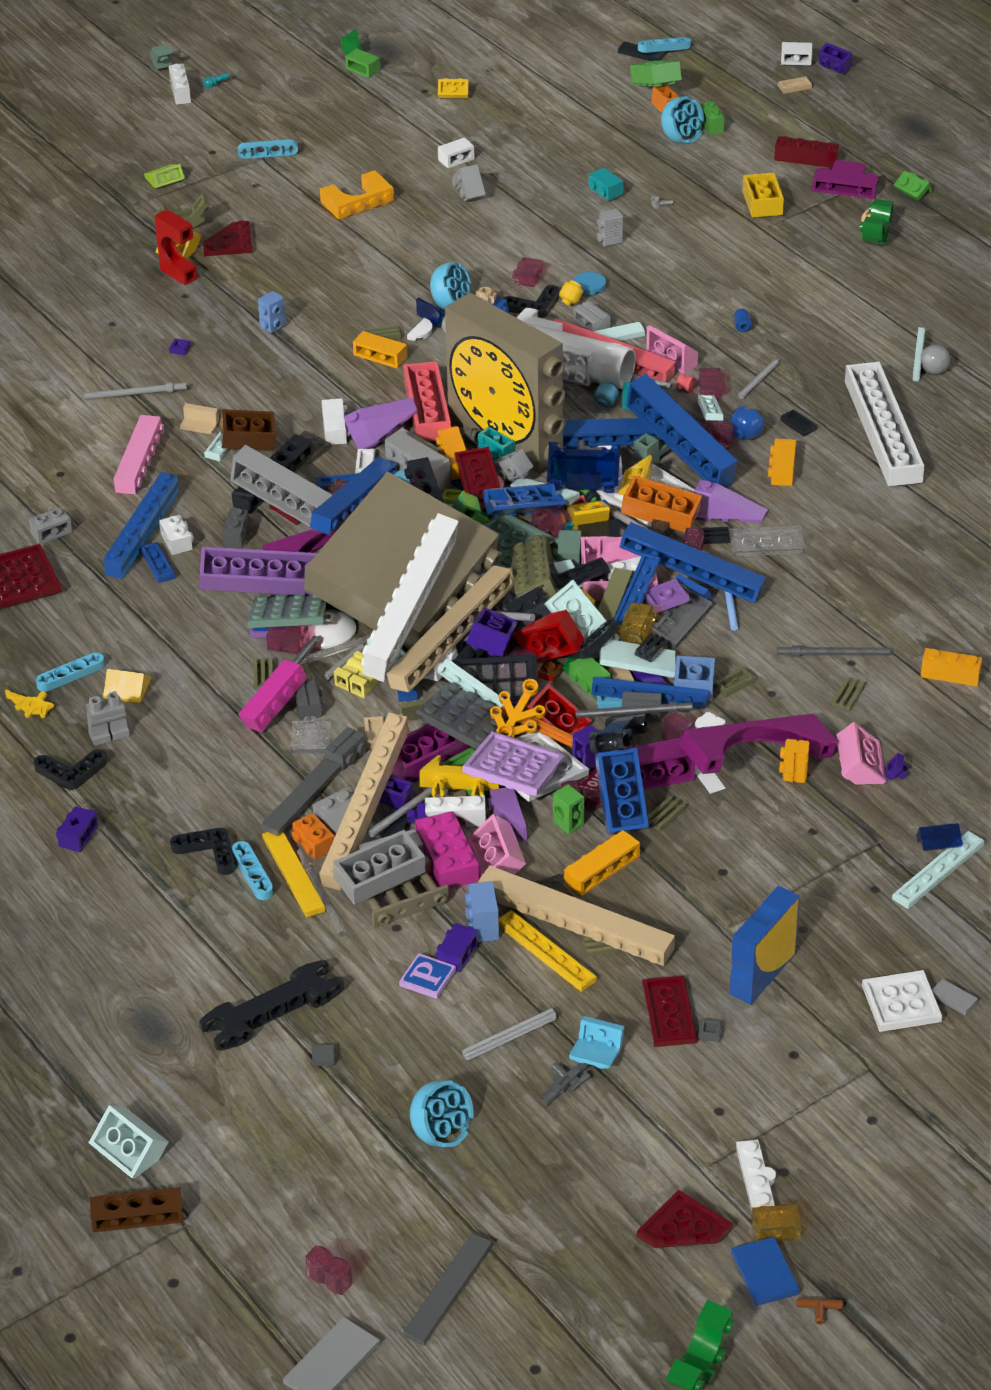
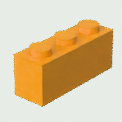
[353,331,407,369]
[768,438,796,486]
[921,648,982,687]

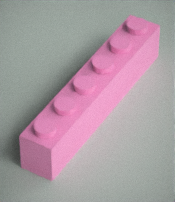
[114,415,164,494]

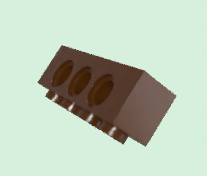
[90,1187,184,1233]

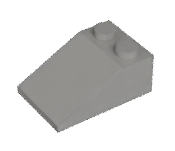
[313,788,381,844]

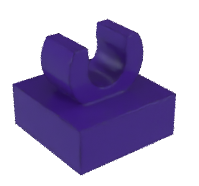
[885,753,909,780]
[407,803,426,823]

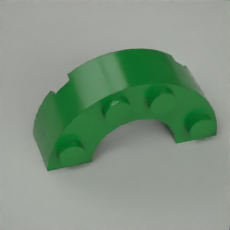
[860,199,894,245]
[665,1299,736,1390]

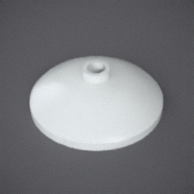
[300,609,357,649]

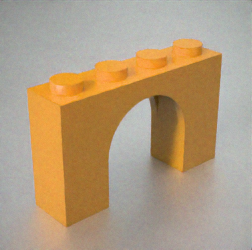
[320,170,394,220]

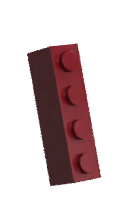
[774,136,840,168]

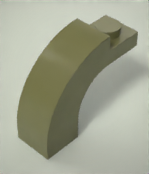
[154,193,209,228]

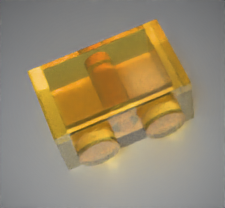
[751,1204,801,1242]

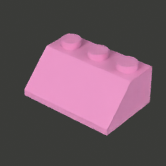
[646,325,698,374]
[836,722,886,785]
[467,814,526,877]

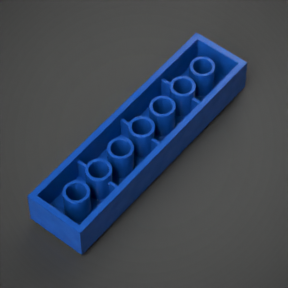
[626,374,737,488]

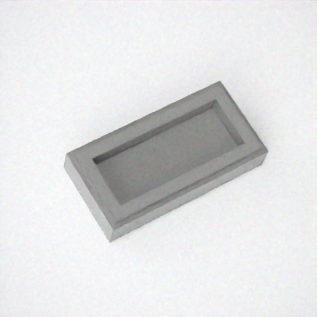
[932,979,978,1016]

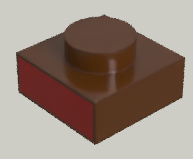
[537,660,563,683]

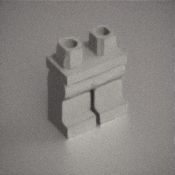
[86,691,130,746]

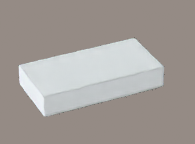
[355,449,375,473]

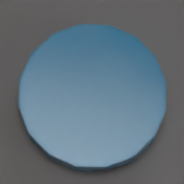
[574,272,606,295]

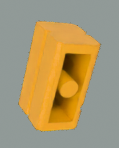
[779,739,809,783]

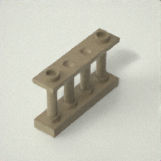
[367,856,449,928]

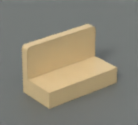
[180,403,219,434]

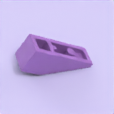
[487,787,527,842]

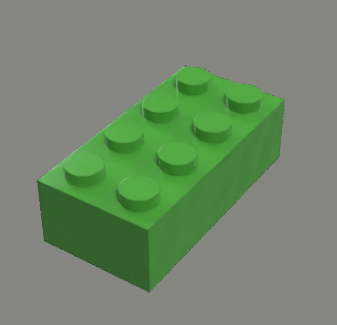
[630,61,682,87]

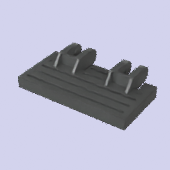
[640,584,713,649]

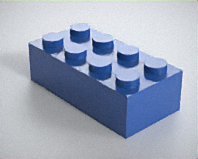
[595,748,649,835]

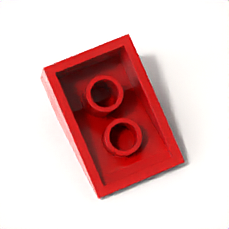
[513,609,585,662]
[523,683,592,735]

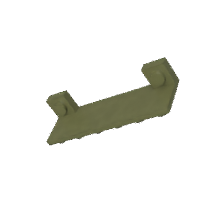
[511,534,557,598]

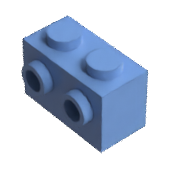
[258,291,286,333]

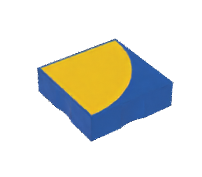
[730,886,800,1005]

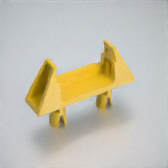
[420,755,499,797]

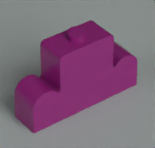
[812,160,878,199]

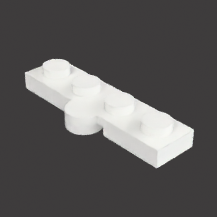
[736,1139,776,1217]

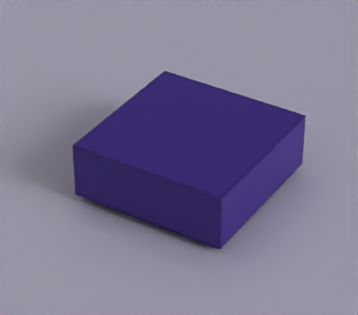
[169,339,191,355]

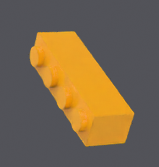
[436,426,466,480]
[564,830,640,896]

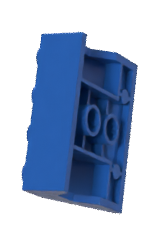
[483,483,565,517]

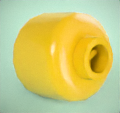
[559,280,583,306]

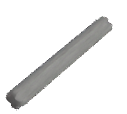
[462,1008,556,1061]

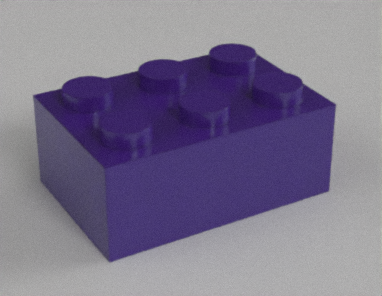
[466,607,518,657]

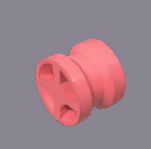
[676,373,695,393]

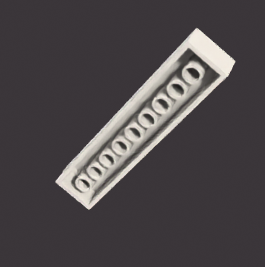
[845,362,924,486]
[361,513,459,682]

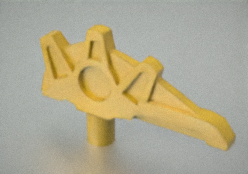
[5,690,55,718]

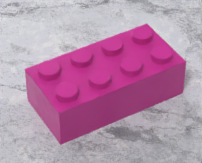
[415,811,479,889]

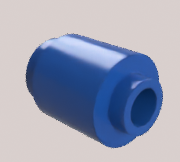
[733,309,752,332]

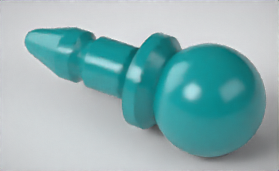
[203,73,231,88]

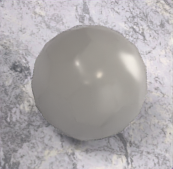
[921,344,951,375]

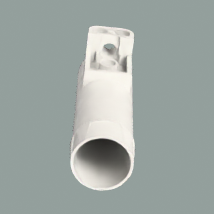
[516,308,636,389]

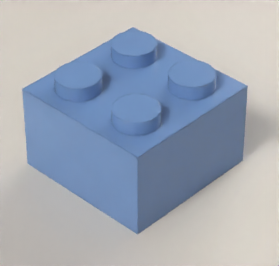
[674,656,715,700]
[465,881,499,942]

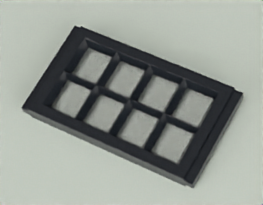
[452,655,538,702]

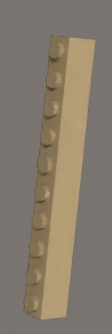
[386,565,514,692]
[319,712,409,891]
[478,865,675,966]

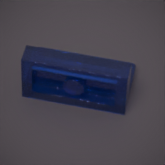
[416,298,445,328]
[916,823,963,851]

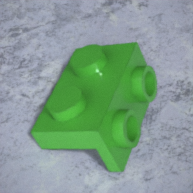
[893,171,933,201]

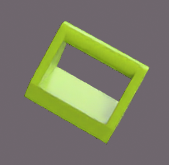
[144,164,185,188]

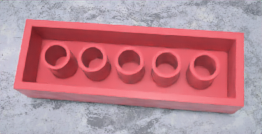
[403,361,451,442]

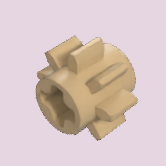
[476,287,496,304]

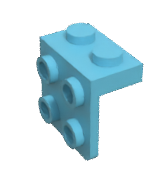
[569,1016,624,1069]

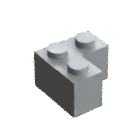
[452,164,486,202]

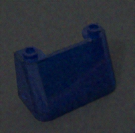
[546,442,620,493]

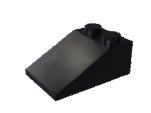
[505,587,551,630]

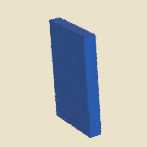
[731,1237,799,1306]

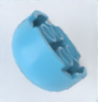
[661,96,704,143]
[430,261,472,310]
[410,1080,474,1147]

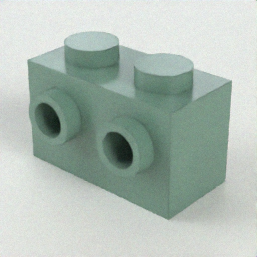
[554,530,581,567]

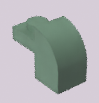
[150,45,172,70]
[634,433,670,464]

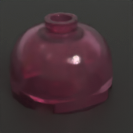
[530,507,566,538]

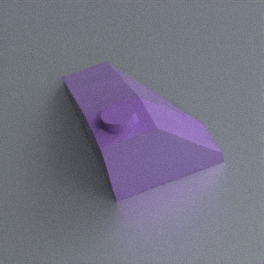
[344,398,418,449]
[694,479,768,523]

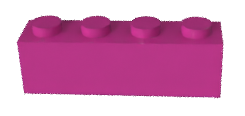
[238,659,308,732]

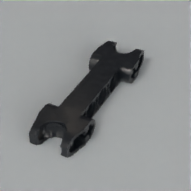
[589,713,648,753]
[199,960,344,1051]

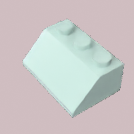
[89,1105,169,1179]

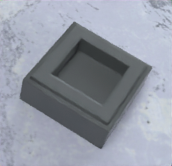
[698,1019,722,1042]
[312,1044,334,1066]

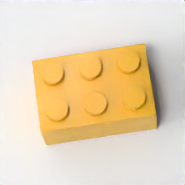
[742,173,784,218]

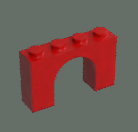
[154,209,197,286]

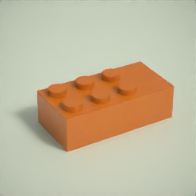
[621,475,702,534]

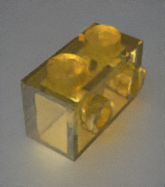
[618,602,657,645]

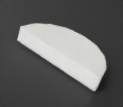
[407,318,432,341]

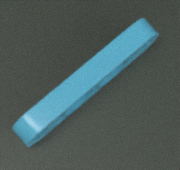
[637,37,691,53]
[238,139,298,159]
[36,653,105,692]
[232,841,273,900]

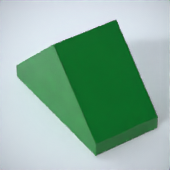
[341,29,361,54]

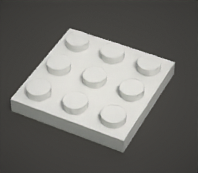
[862,970,942,1032]

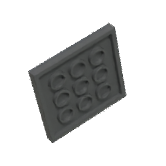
[415,681,509,749]

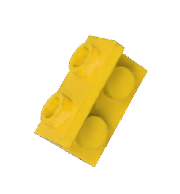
[438,78,469,98]

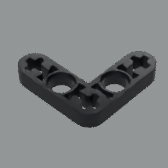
[503,285,559,318]
[560,619,620,659]
[34,749,107,790]
[170,828,235,875]

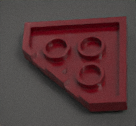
[203,220,252,257]
[636,1189,733,1248]

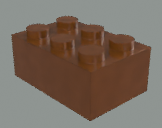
[220,409,276,451]

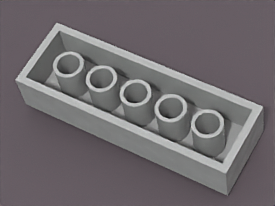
[230,445,332,527]

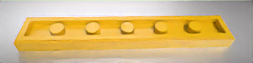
[262,832,325,917]
[498,910,597,992]

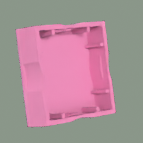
[581,536,658,601]

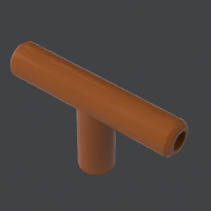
[796,1298,843,1325]

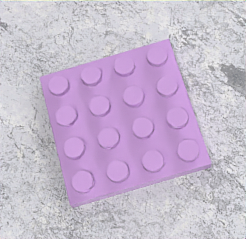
[462,731,565,796]

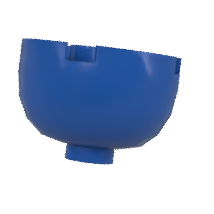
[730,406,765,440]

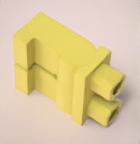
[334,651,380,699]

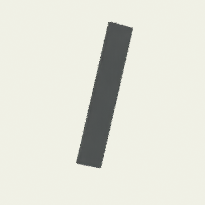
[261,758,341,836]
[403,1233,492,1345]

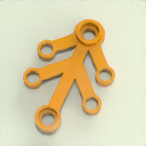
[490,679,545,738]

